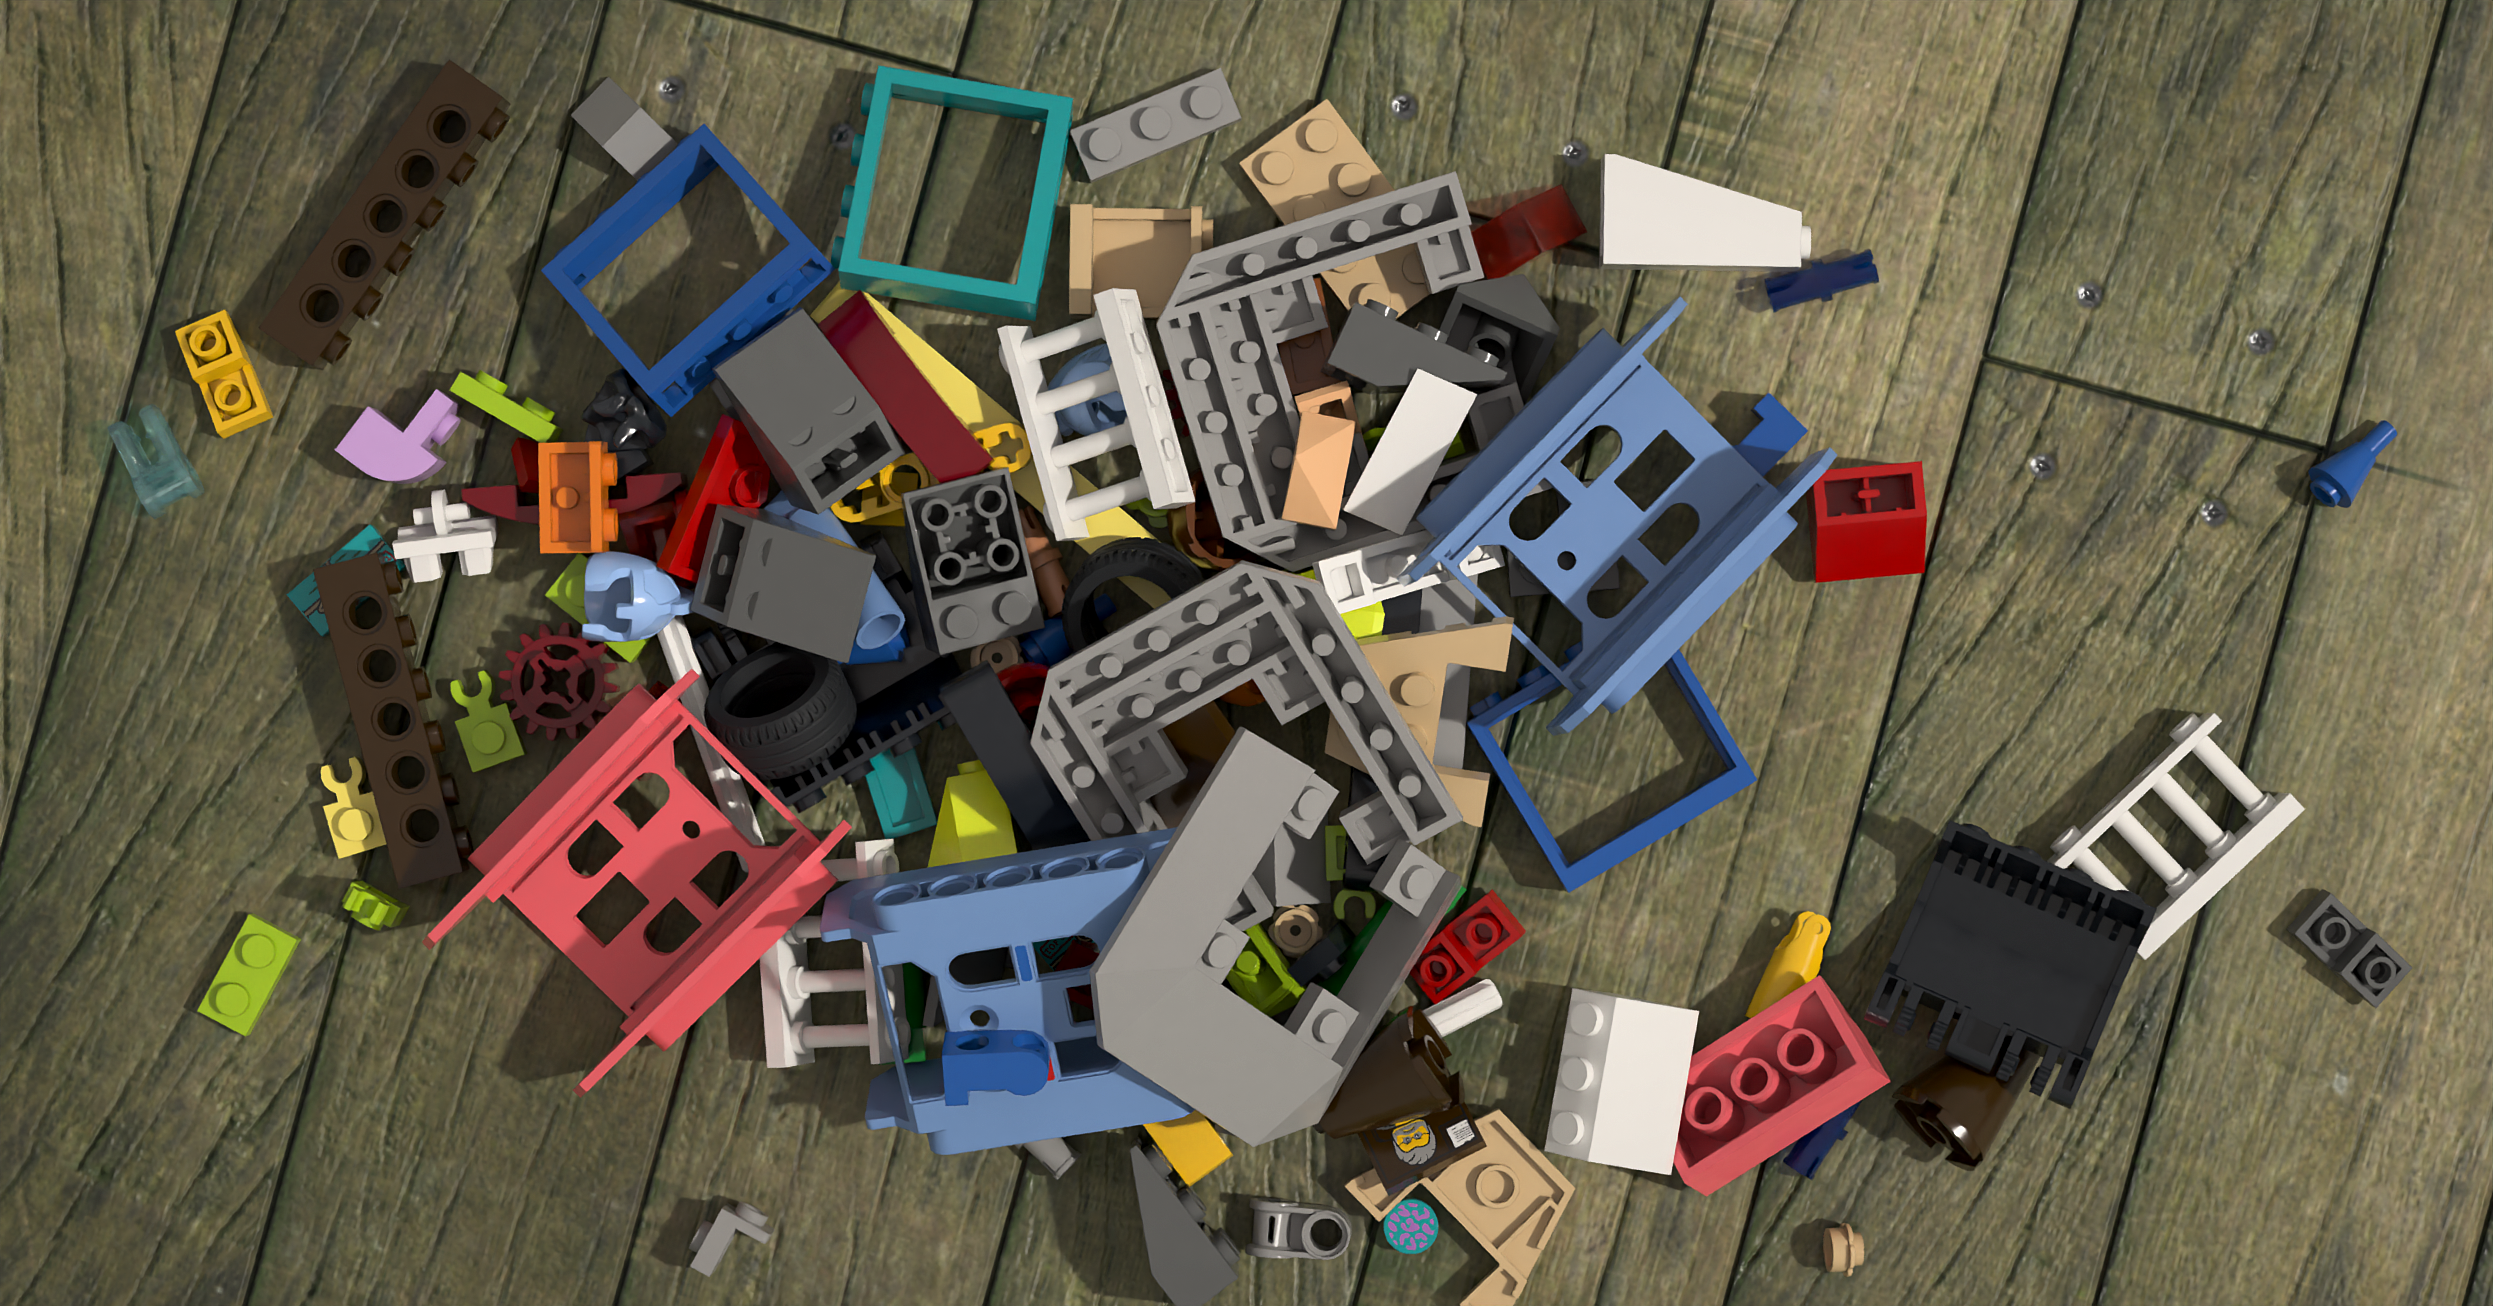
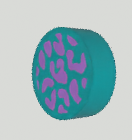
[1383,1198,1438,1254]

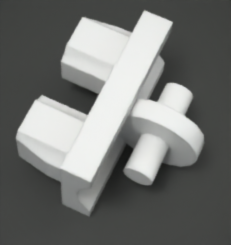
[392,489,499,583]

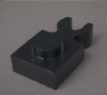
[1287,919,1356,987]

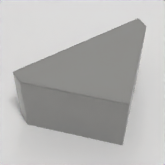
[571,76,678,181]

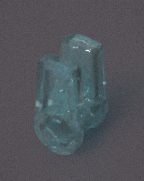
[107,404,205,519]

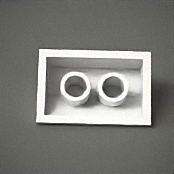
[1544,988,1699,1175]

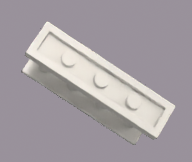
[997,288,1196,541]
[2047,713,2305,960]
[760,839,911,1068]

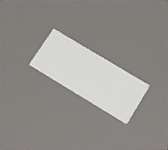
[1343,369,1477,535]

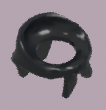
[581,368,667,452]

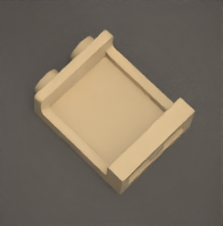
[1069,204,1213,320]

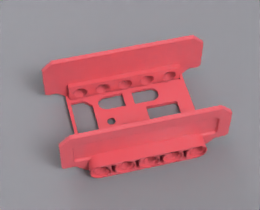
[422,669,852,1098]

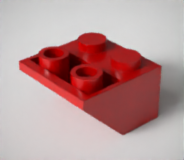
[1806,461,1927,583]

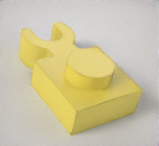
[321,757,387,859]

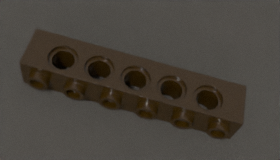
[259,59,511,370]
[313,552,474,889]

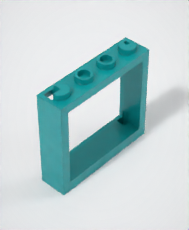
[831,65,1073,321]

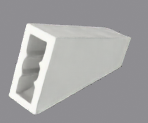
[1599,154,1811,272]

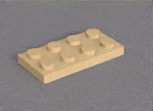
[1239,99,1430,320]

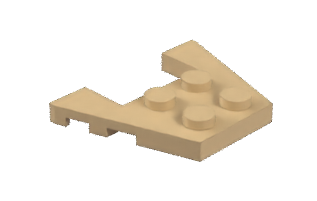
[1325,616,1514,827]
[1344,1108,1575,1306]

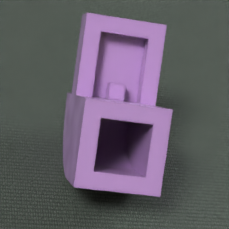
[335,389,462,484]

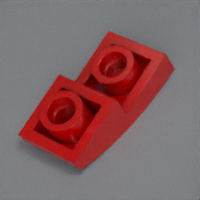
[1409,889,1526,1004]

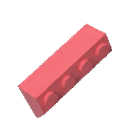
[1673,975,1891,1197]

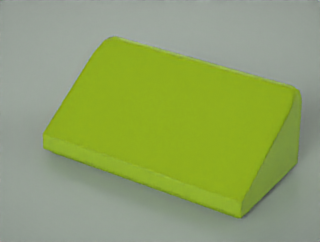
[1226,923,1307,1017]

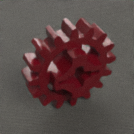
[499,622,620,741]

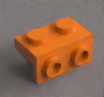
[538,441,618,554]

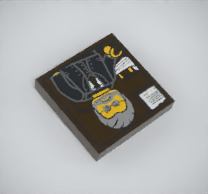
[1357,1070,1487,1196]

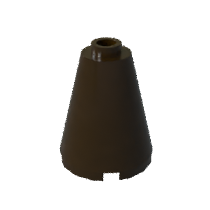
[1312,1006,1465,1139]
[1892,1041,2041,1171]

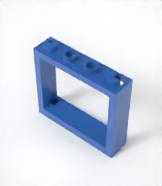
[541,124,835,417]
[1466,641,1757,893]

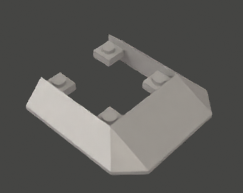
[1156,171,1552,572]
[1030,560,1463,932]
[1089,727,1462,1147]

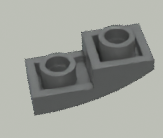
[2286,889,2412,1008]

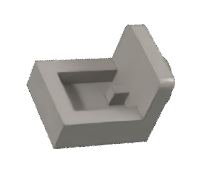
[689,1201,775,1277]

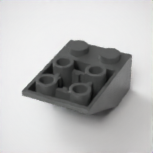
[1320,299,1507,395]
[712,307,905,515]
[901,467,1045,655]
[690,504,876,663]
[1130,1136,1240,1306]

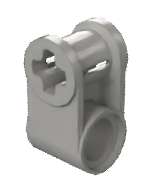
[1245,1197,1352,1260]

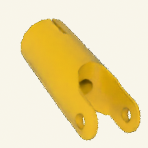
[1744,911,1831,1018]

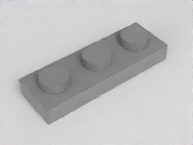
[1070,68,1242,183]

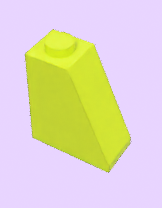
[927,760,1022,868]

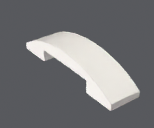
[1312,529,1505,614]

